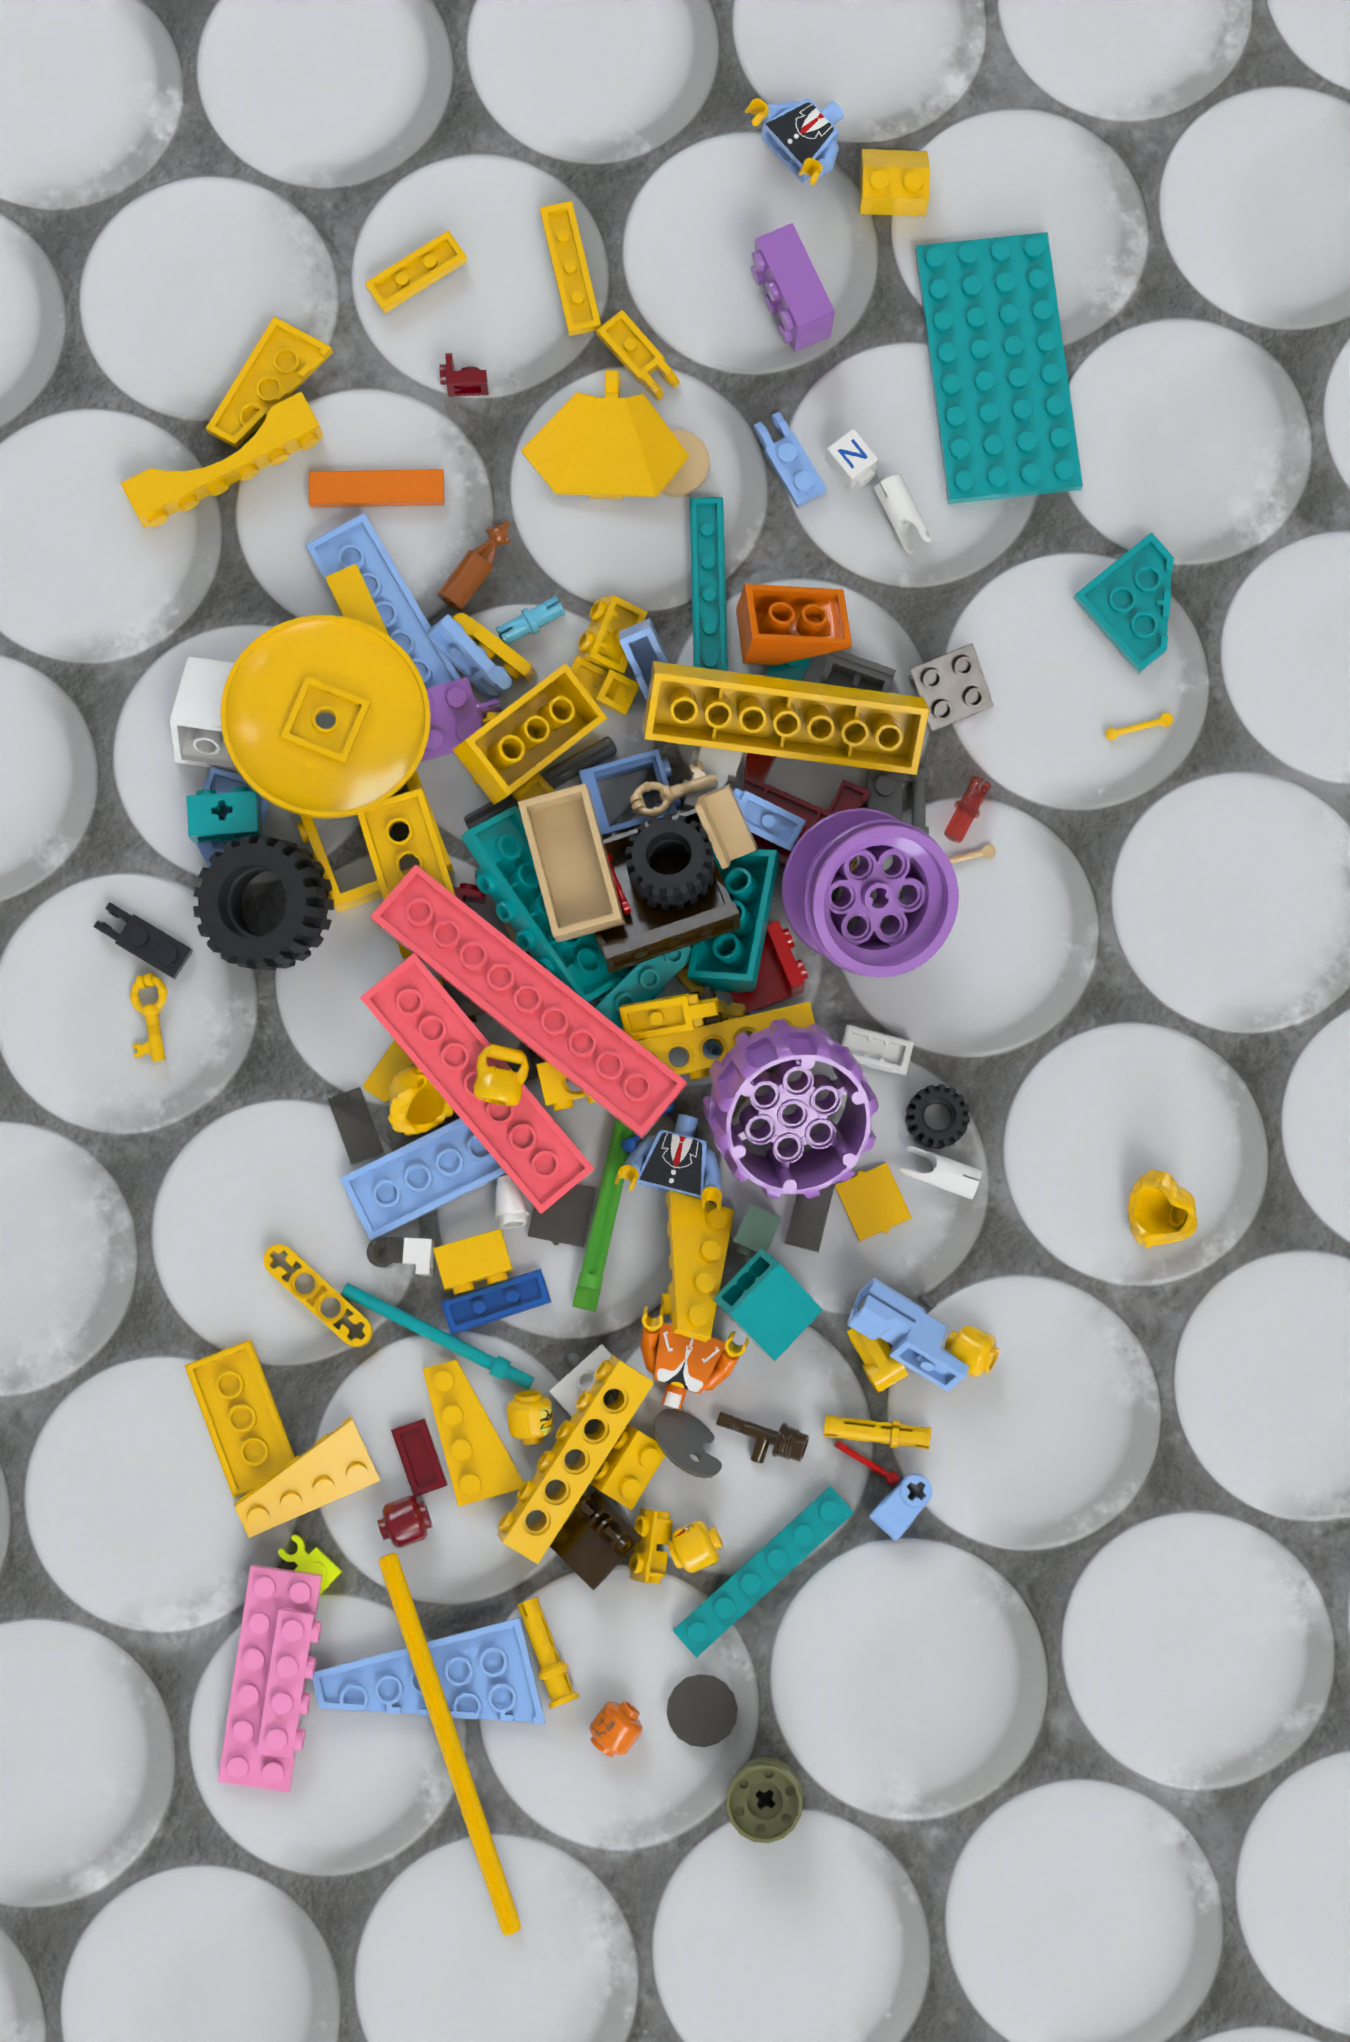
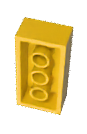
[452,663,607,805]

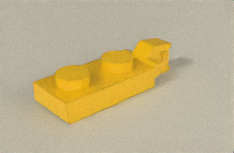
[619,993,720,1040]

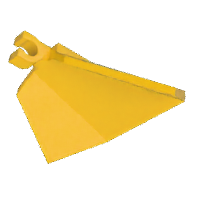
[521,370,690,499]

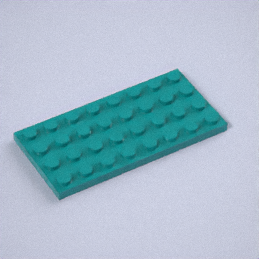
[915,232,1083,504]

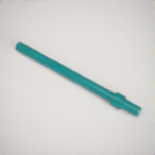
[341,1283,535,1390]

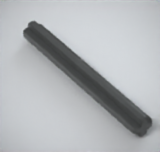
[464,736,617,829]

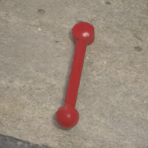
[606,851,632,914]
[834,1440,900,1486]

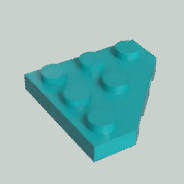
[1073,532,1174,674]

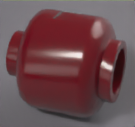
[377,1496,433,1548]

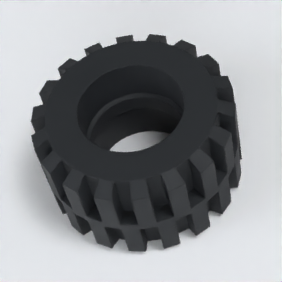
[625,814,715,911]

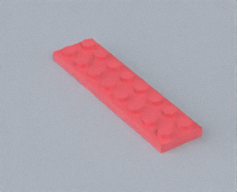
[360,953,594,1214]

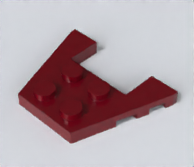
[743,753,871,866]

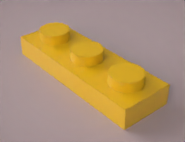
[365,230,467,314]

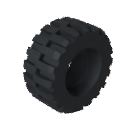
[193,836,334,970]

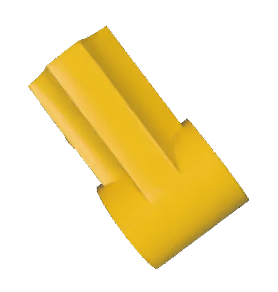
[846,1328,908,1393]

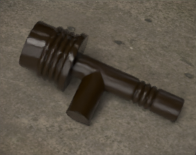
[716,1412,809,1464]

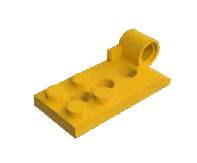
[357,788,456,959]

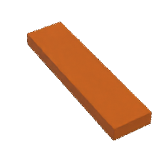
[309,469,445,508]

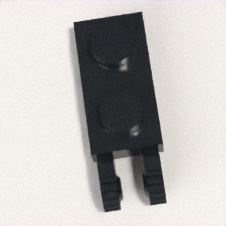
[93,902,193,980]

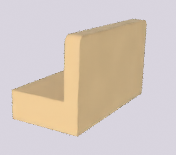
[695,784,757,869]

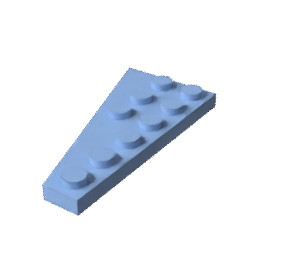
[312,1617,546,1724]

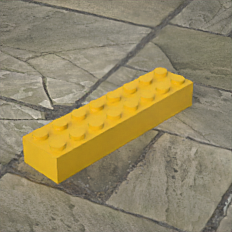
[643,661,929,775]

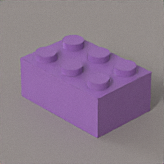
[750,223,835,352]

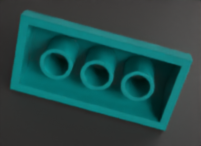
[687,849,780,993]

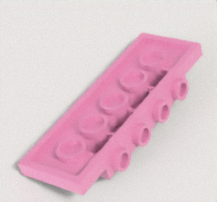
[218,1564,323,1792]

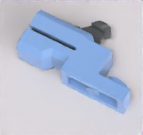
[847,1278,969,1392]

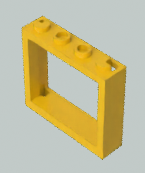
[297,771,454,913]

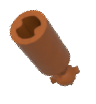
[437,521,511,612]

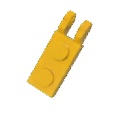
[596,310,680,401]
[453,612,536,683]

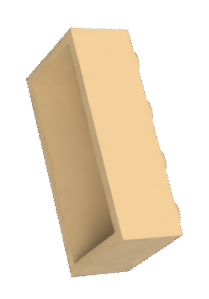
[518,783,625,942]

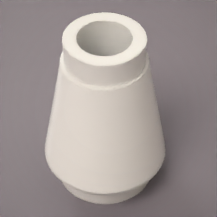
[495,1175,529,1229]

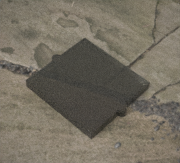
[528,1184,596,1248]

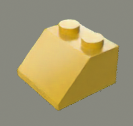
[860,149,930,216]

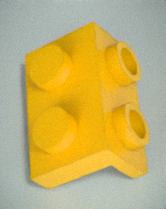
[590,1424,666,1510]

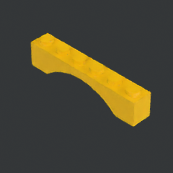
[120,392,323,528]

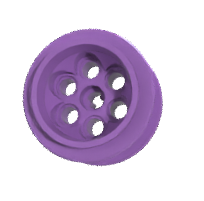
[782,808,959,977]

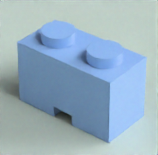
[619,618,670,702]

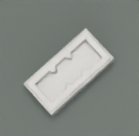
[842,1025,914,1076]
[549,1344,612,1417]

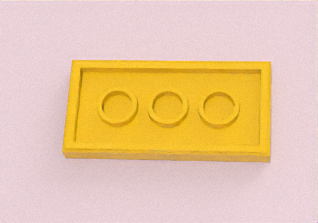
[184,1339,296,1498]

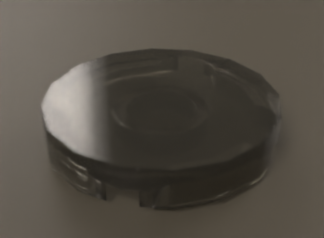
[666,1673,738,1747]

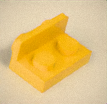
[577,595,648,674]

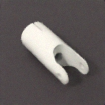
[874,474,932,554]
[899,1146,982,1200]

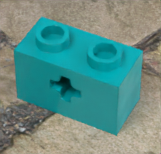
[186,787,262,843]

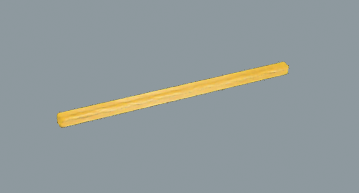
[378,1553,521,1935]

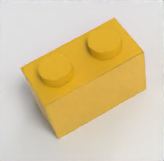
[433,1229,514,1295]

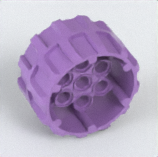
[703,1019,879,1199]

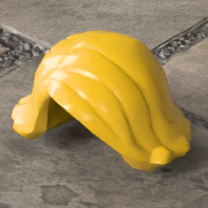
[387,1064,454,1136]
[1127,1169,1198,1249]

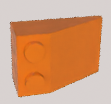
[736,584,852,665]

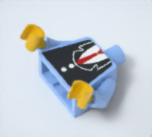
[744,98,844,185]
[614,1114,722,1211]

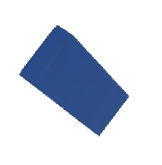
[441,1269,552,1335]

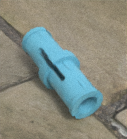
[496,595,565,646]

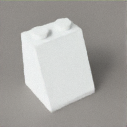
[170,656,238,772]

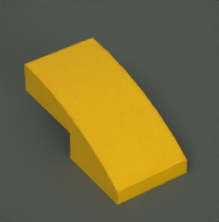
[570,656,639,715]

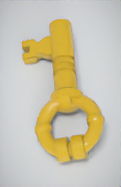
[129,972,168,1062]

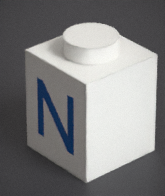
[825,429,879,490]

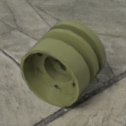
[726,1757,804,1843]

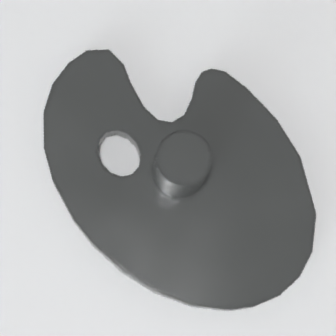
[653,1409,722,1478]

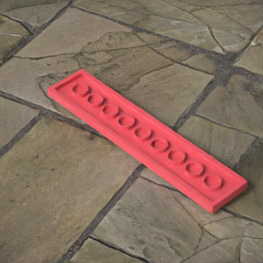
[370,864,687,1139]

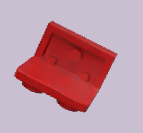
[729,920,808,1015]

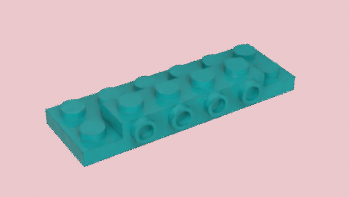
[461,805,630,1003]

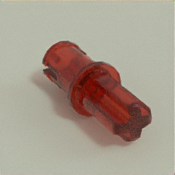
[944,776,991,843]

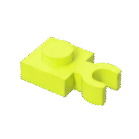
[278,1534,343,1595]

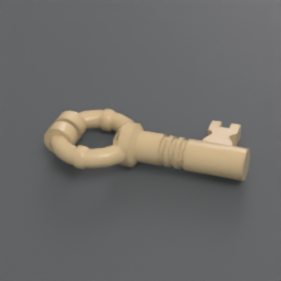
[629,761,718,817]

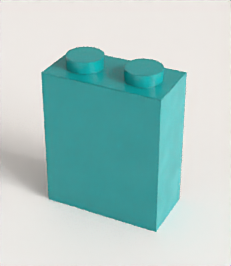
[712,1248,823,1361]

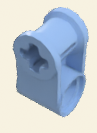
[868,1474,933,1541]

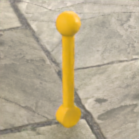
[1105,712,1174,740]

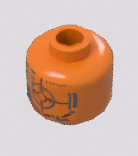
[589,1701,643,1757]

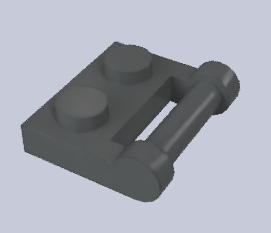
[867,769,929,835]

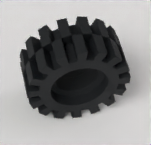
[905,1084,970,1149]

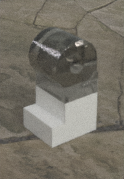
[366,1237,435,1276]

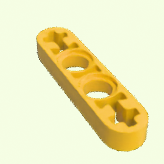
[263,1244,373,1347]

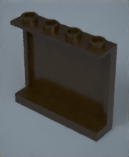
[594,809,741,973]

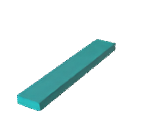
[689,497,728,671]

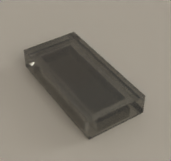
[328,1087,385,1165]
[784,1184,835,1253]

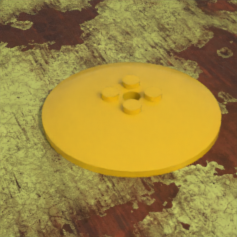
[220,615,431,819]

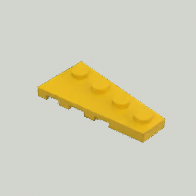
[206,316,333,448]
[665,1190,734,1342]
[422,1360,525,1507]
[234,1415,380,1538]

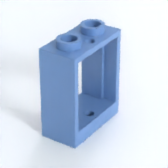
[579,749,682,840]

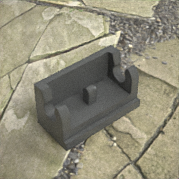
[820,650,896,693]

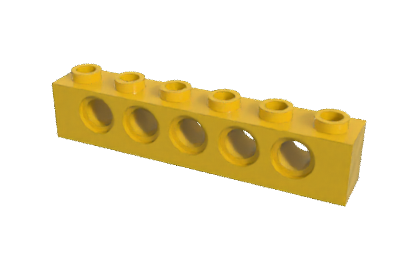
[497,1354,654,1564]

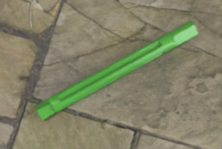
[572,1117,635,1312]

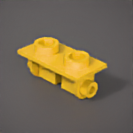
[629,1508,673,1584]

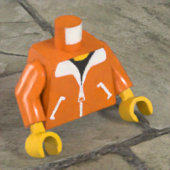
[640,1306,749,1410]

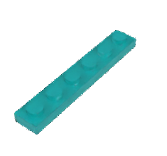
[673,1486,854,1658]

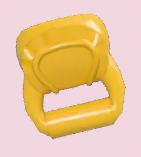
[474,1044,529,1106]

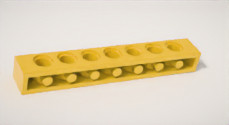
[536,1001,815,1111]

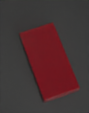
[391,1418,448,1497]

